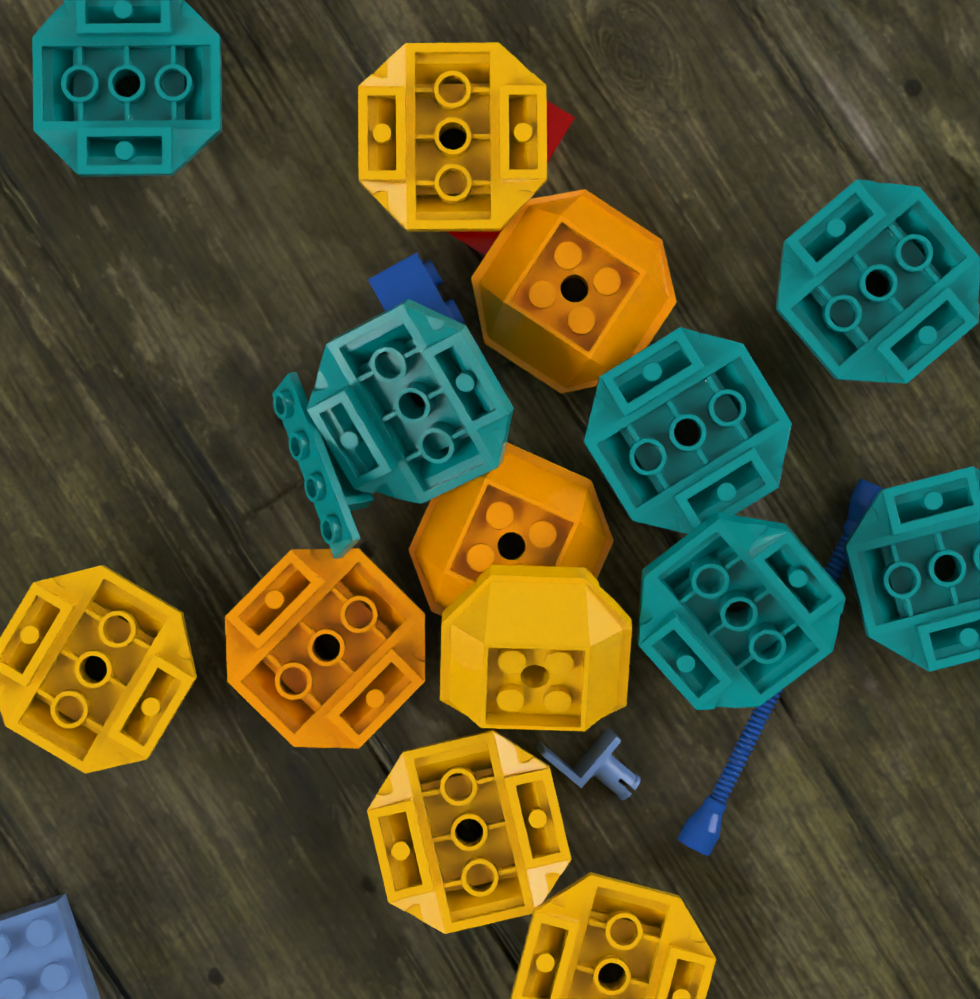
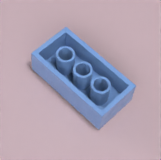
[0,893,101,999]

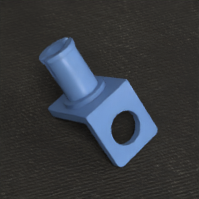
[535,728,641,800]

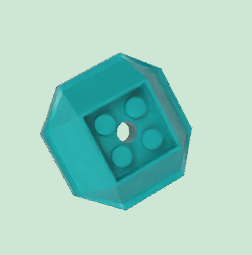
[32,0,222,177]
[776,179,980,384]
[307,299,514,504]
[583,327,792,534]
[843,466,980,672]
[637,512,846,710]

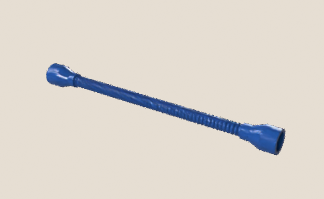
[677,478,883,856]

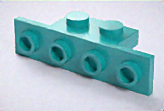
[272,372,374,559]

